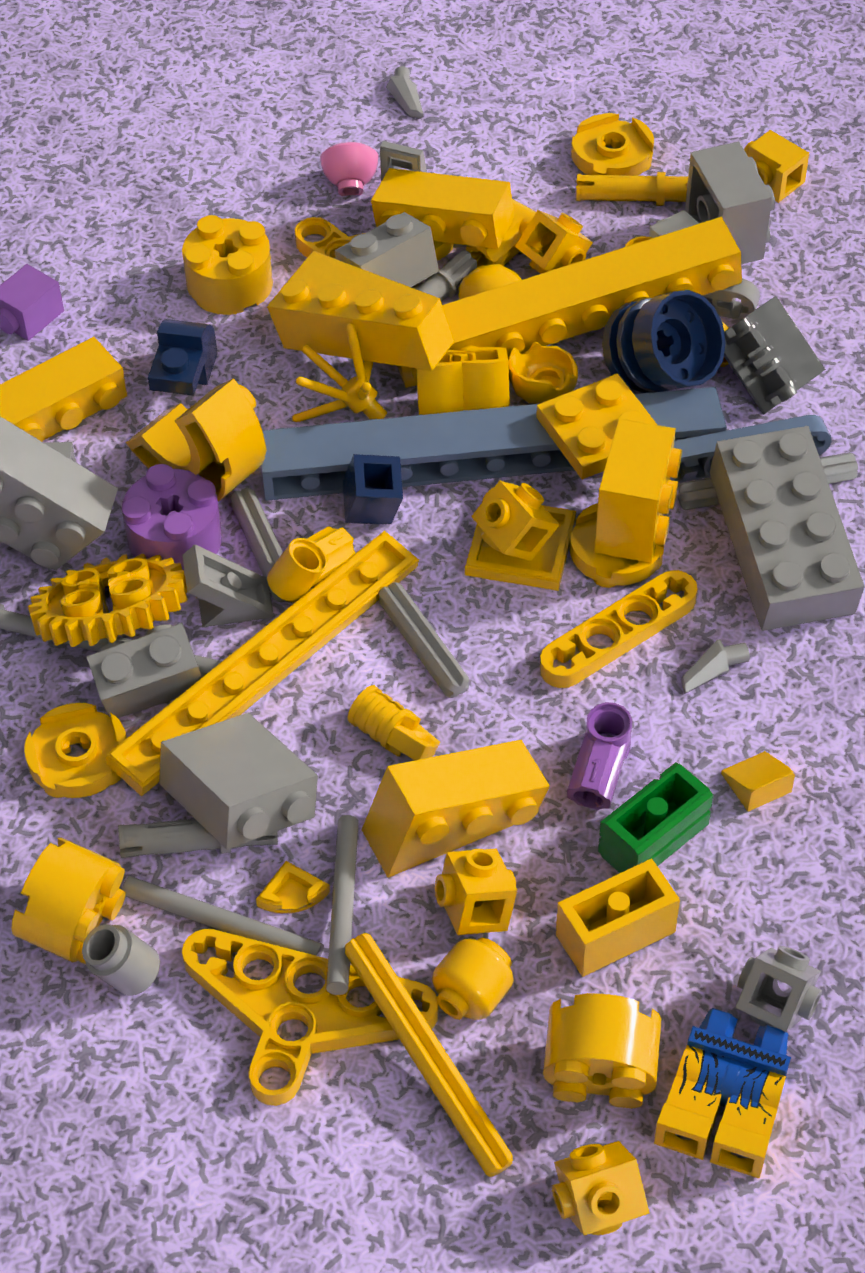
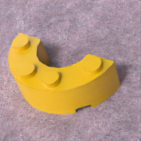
[126,378,267,502]

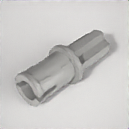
[416,250,477,302]

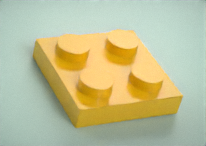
[536,373,657,480]

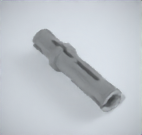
[118,819,278,858]

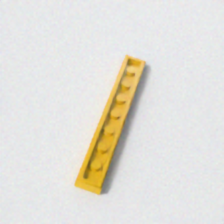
[106,531,419,797]

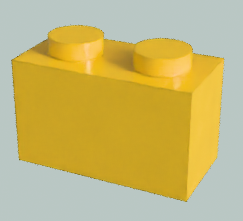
[556,858,680,977]

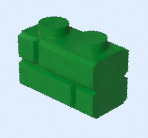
[598,762,713,873]

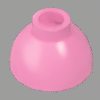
[320,142,378,196]

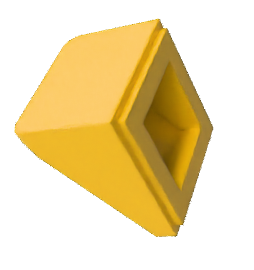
[721,751,795,812]

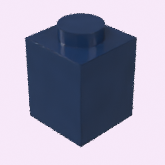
[343,454,403,524]

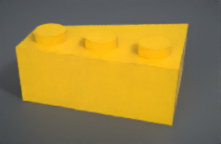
[361,740,550,878]

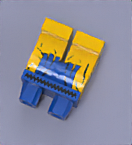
[654,1008,791,1179]

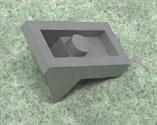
[182,545,274,627]

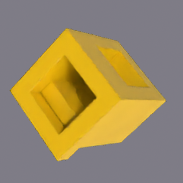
[744,130,809,203]

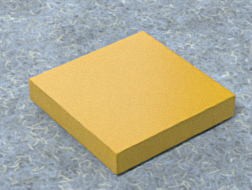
[465,505,576,591]

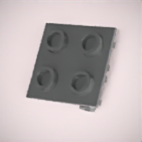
[724,296,826,415]

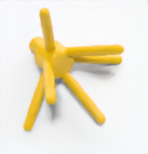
[292,323,387,422]

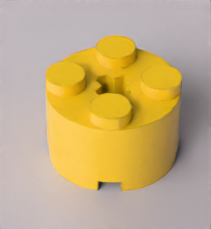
[182,215,273,315]
[11,837,126,964]
[543,993,661,1109]

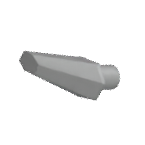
[386,66,424,118]
[681,639,750,694]

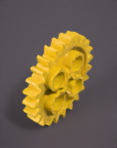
[28,554,188,647]

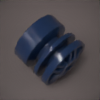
[602,290,726,394]

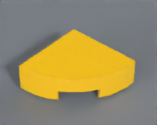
[256,861,330,913]

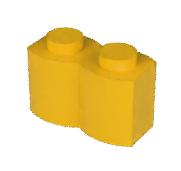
[416,347,510,415]

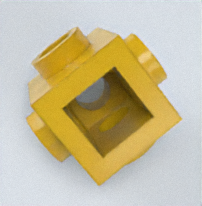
[515,210,593,274]
[471,480,559,561]
[435,848,518,935]
[552,1141,650,1236]

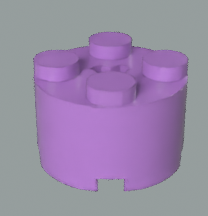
[122,464,222,570]

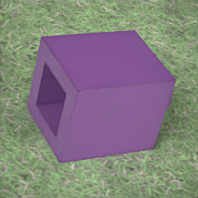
[0,264,64,341]

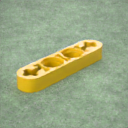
[540,570,698,688]

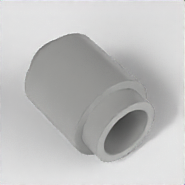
[82,924,160,996]

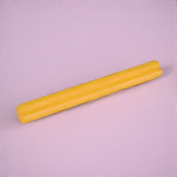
[345,933,513,1177]

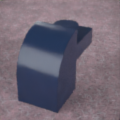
[148,319,218,396]

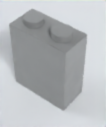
[160,712,318,850]

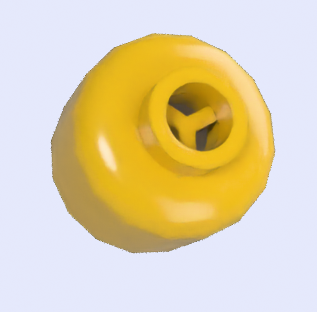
[432,937,514,1020]

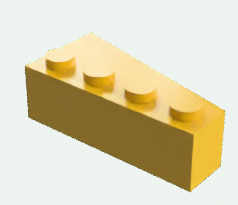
[267,251,454,371]

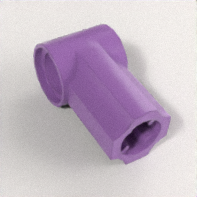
[567,702,632,810]

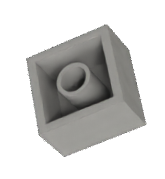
[685,141,775,264]

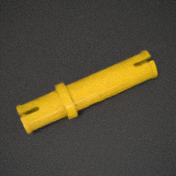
[576,172,688,206]

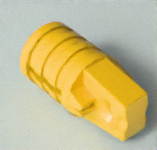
[347,685,440,761]

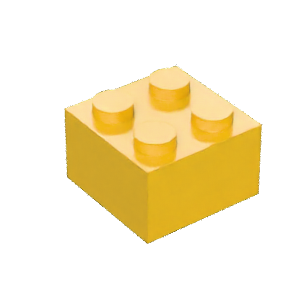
[595,418,682,563]

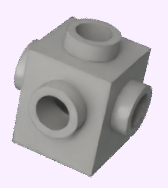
[735,946,822,1032]

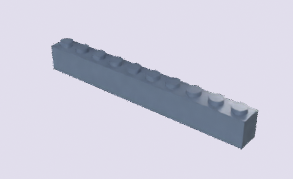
[262,387,727,501]

